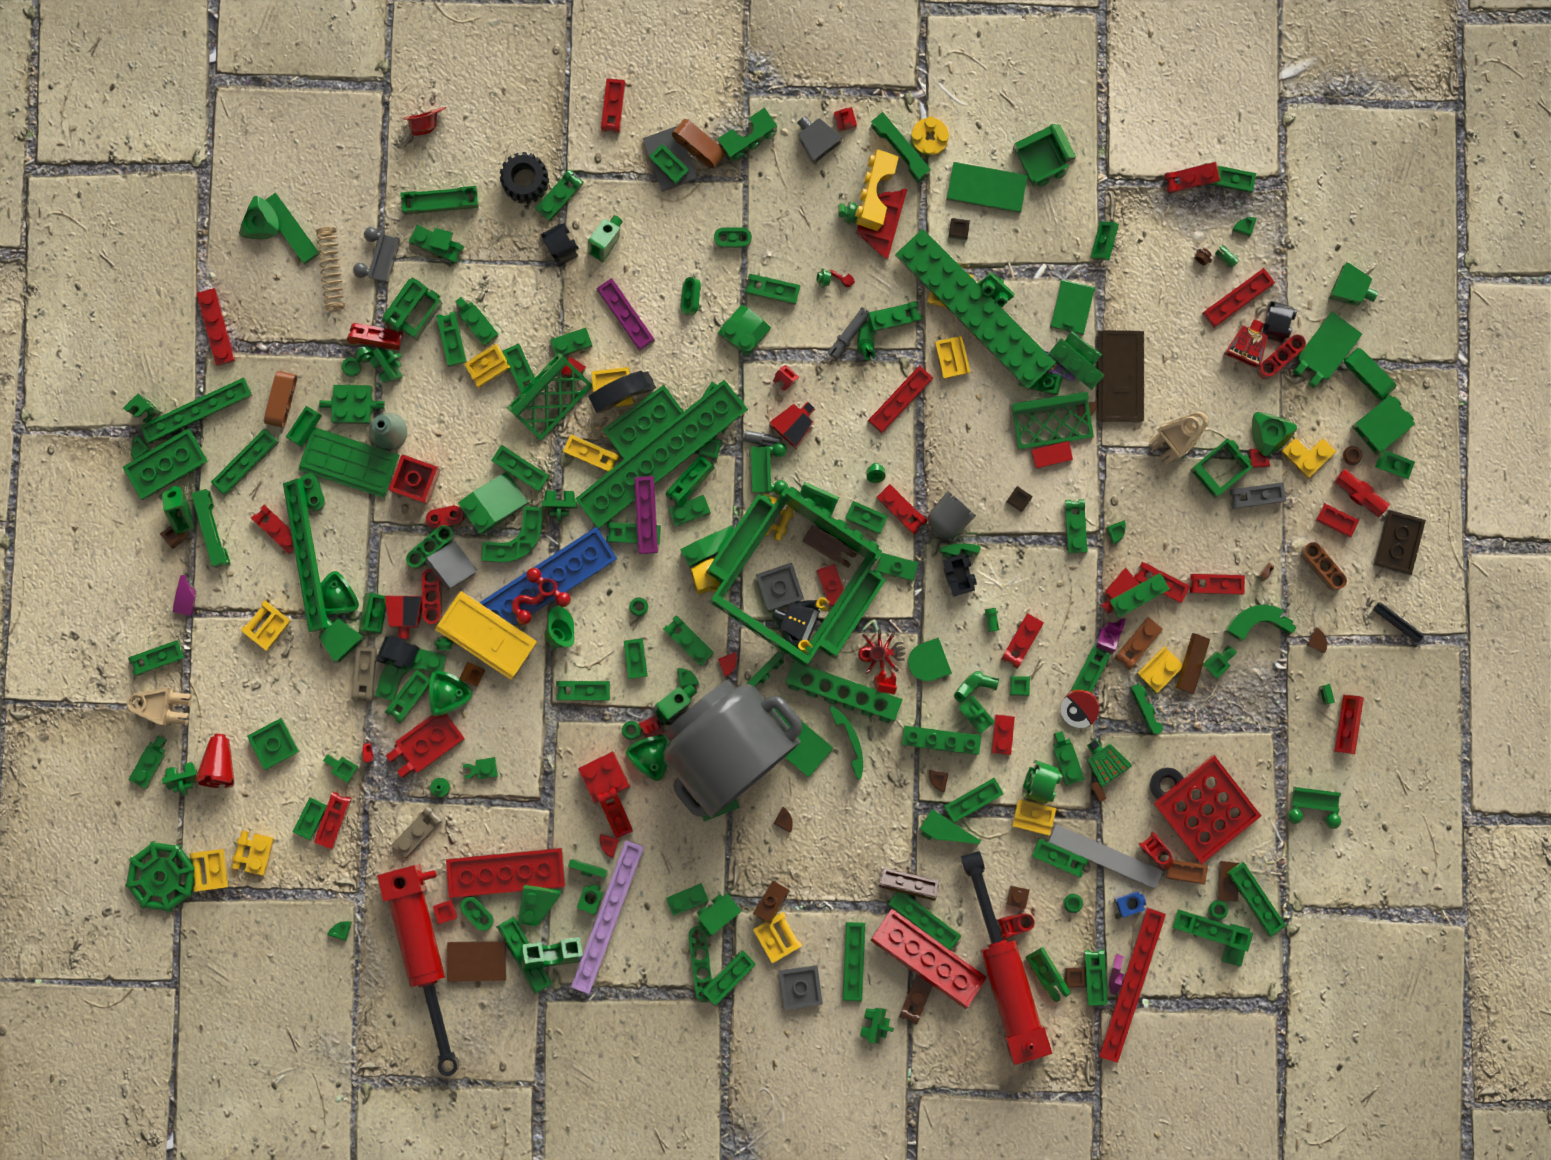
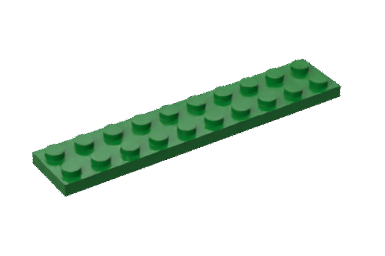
[895,228,1056,390]
[575,380,748,529]

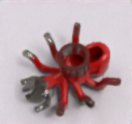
[858,629,906,675]

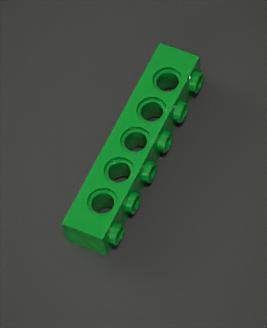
[786,661,903,724]

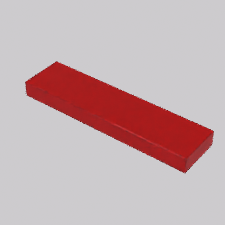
[1202,268,1275,328]
[868,365,933,434]

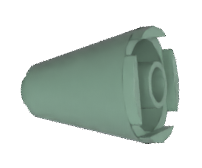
[369,412,407,450]

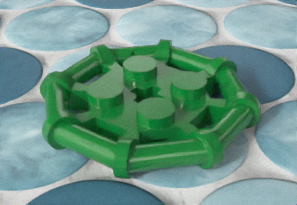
[125,841,195,913]

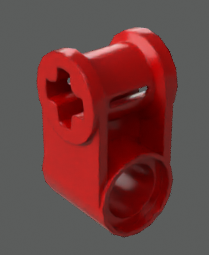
[1138,832,1174,869]
[996,913,1035,939]

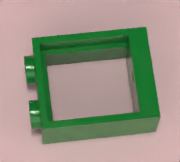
[383,279,443,340]
[1190,438,1253,498]

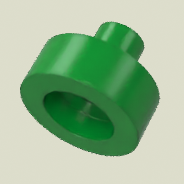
[866,463,886,483]
[430,778,450,797]

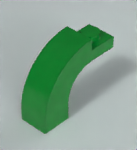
[1224,605,1297,641]

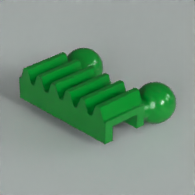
[751,442,788,495]
[1287,787,1342,829]

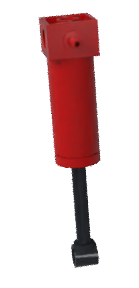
[961,851,1053,1065]
[377,864,460,1076]

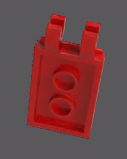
[385,713,465,778]

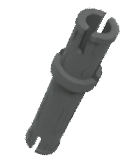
[827,307,869,359]

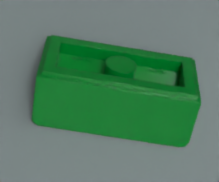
[1049,124,1076,163]
[359,593,386,634]

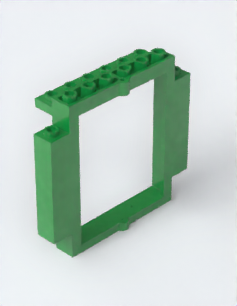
[706,486,886,667]

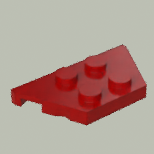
[856,188,907,260]

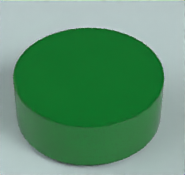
[341,357,362,377]

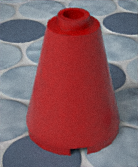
[195,734,235,788]

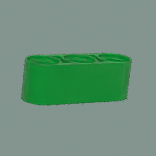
[1344,348,1397,400]
[406,525,455,569]

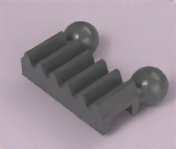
[353,227,400,282]

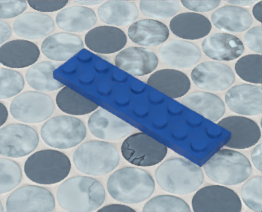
[479,527,617,626]

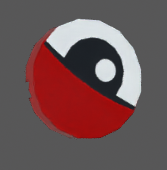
[1061,690,1099,728]

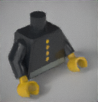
[772,597,830,654]

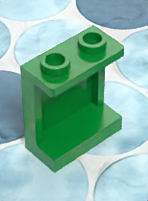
[1013,127,1069,188]
[1352,395,1415,455]

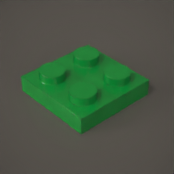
[247,718,300,770]

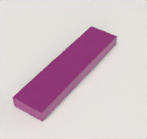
[596,278,655,351]
[635,476,658,554]

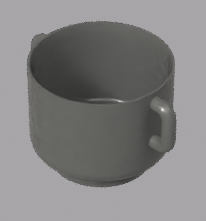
[663,680,802,818]

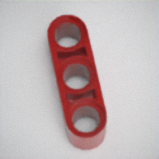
[1257,334,1306,379]
[422,568,443,625]

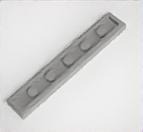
[1048,824,1163,889]

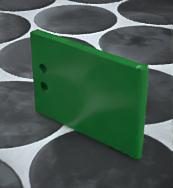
[1050,279,1096,335]

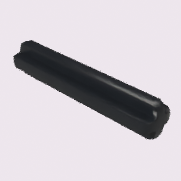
[1373,602,1424,643]

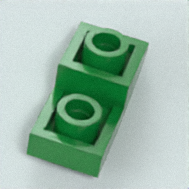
[1018,373,1063,395]
[939,543,981,558]

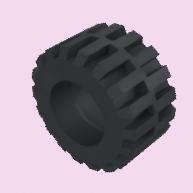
[500,152,549,204]

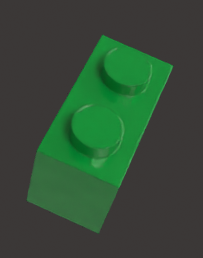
[694,893,742,937]

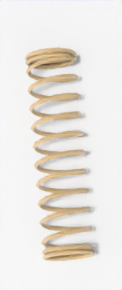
[316,226,345,311]

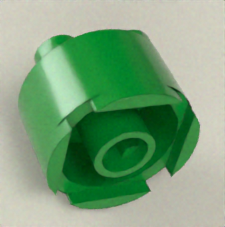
[1022,760,1062,804]

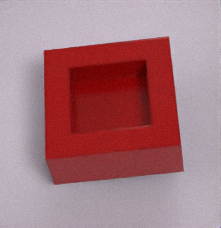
[433,900,458,924]

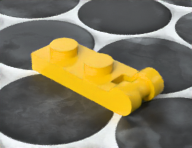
[563,434,619,472]

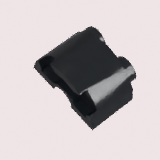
[540,223,579,267]
[1262,301,1297,343]
[942,554,977,597]
[376,635,419,669]

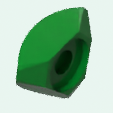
[239,196,279,239]
[1252,412,1297,456]
[321,571,359,614]
[429,671,472,716]
[626,735,669,781]

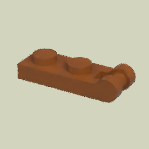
[1114,617,1163,670]

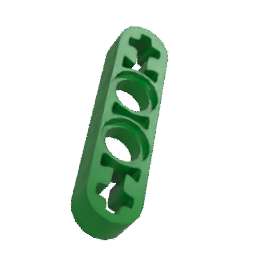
[689,926,712,1002]

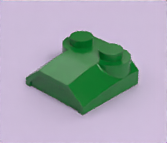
[718,304,771,357]

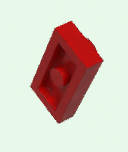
[991,714,1015,755]

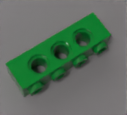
[901,726,981,755]

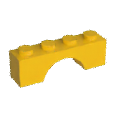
[855,149,898,231]

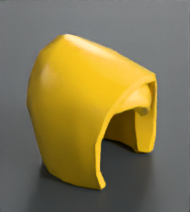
[691,558,721,595]

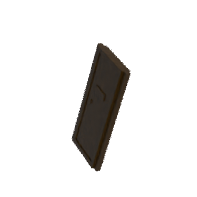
[1098,330,1144,422]

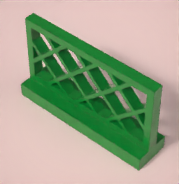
[507,353,593,440]
[1010,392,1094,449]

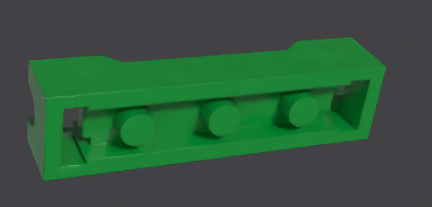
[871,112,931,183]
[400,186,479,215]
[191,489,231,568]

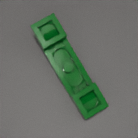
[829,706,863,780]
[1172,909,1254,952]

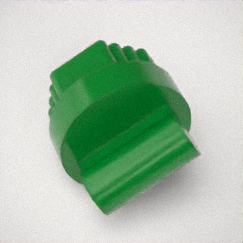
[838,202,859,224]

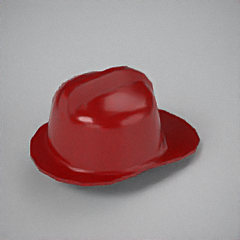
[402,107,446,136]

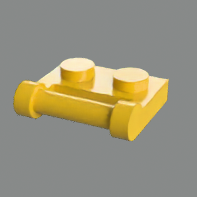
[240,600,291,651]
[189,849,229,892]
[753,912,802,963]

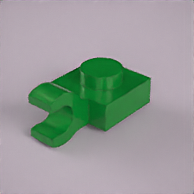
[1202,645,1237,679]
[323,754,359,783]

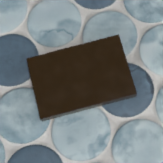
[1373,510,1426,575]

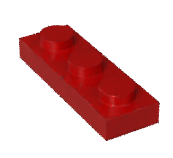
[1334,694,1364,755]

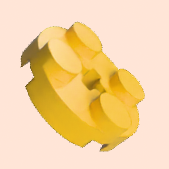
[911,116,949,156]

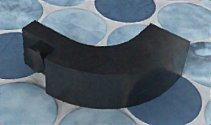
[588,370,656,413]

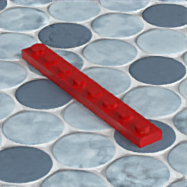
[1099,907,1166,1063]

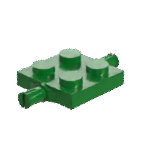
[319,385,385,424]

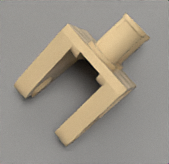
[1148,412,1208,465]
[127,688,192,726]

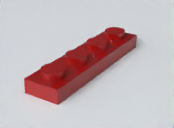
[197,288,236,366]

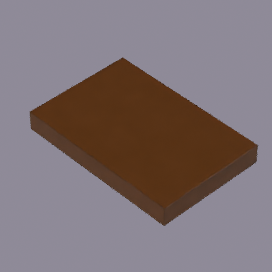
[447,941,506,982]

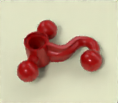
[512,568,571,625]

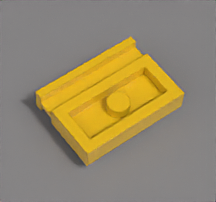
[935,336,970,379]
[464,344,511,388]
[1137,646,1183,693]
[1012,799,1056,836]

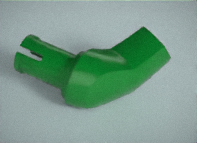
[857,321,877,361]
[954,671,999,703]

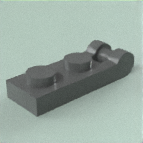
[1230,482,1286,509]

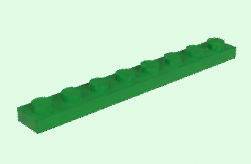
[283,478,328,632]

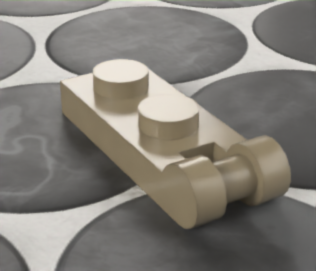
[352,647,377,702]
[392,805,443,858]

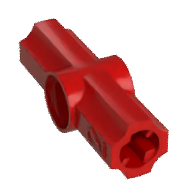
[1334,469,1390,518]

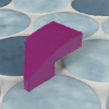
[172,575,197,616]
[1096,618,1126,654]
[1109,954,1124,995]

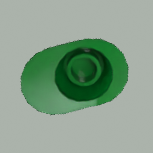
[544,606,575,650]

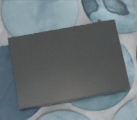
[642,126,697,192]

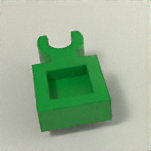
[463,757,498,779]

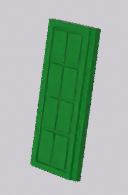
[298,427,400,498]

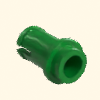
[1215,245,1239,268]
[983,608,1000,632]

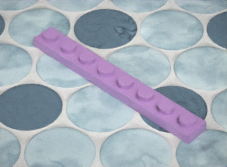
[571,840,644,994]

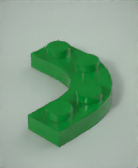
[481,506,543,563]
[375,649,447,701]

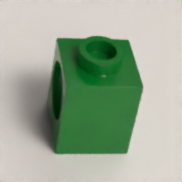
[577,883,604,915]

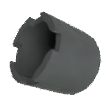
[927,491,976,539]

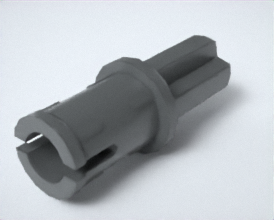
[743,429,782,447]

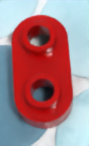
[426,505,464,529]

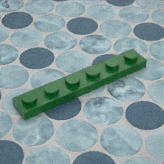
[140,377,253,444]

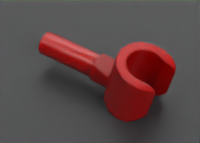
[829,269,855,287]

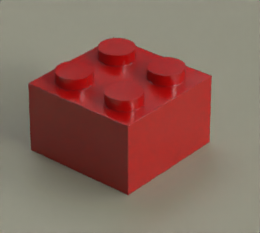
[388,454,441,505]
[578,751,631,803]

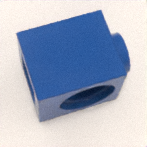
[1114,891,1146,917]

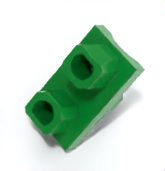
[977,272,1015,308]
[369,348,403,383]
[542,490,578,522]
[958,695,995,734]
[162,762,198,796]
[860,1008,894,1044]

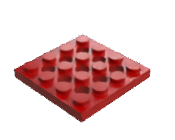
[1153,755,1261,864]

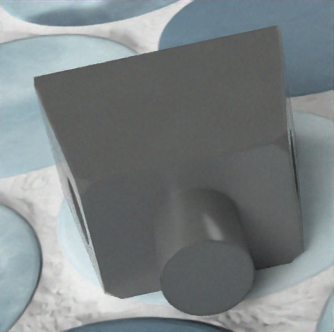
[797,116,842,164]

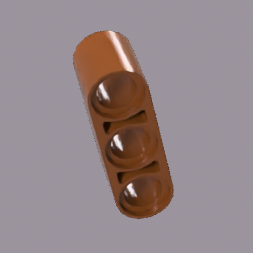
[672,119,726,169]
[264,371,297,428]
[1301,542,1347,591]

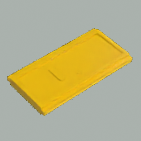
[435,591,537,680]

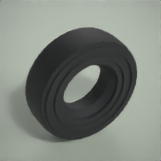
[1150,767,1184,799]

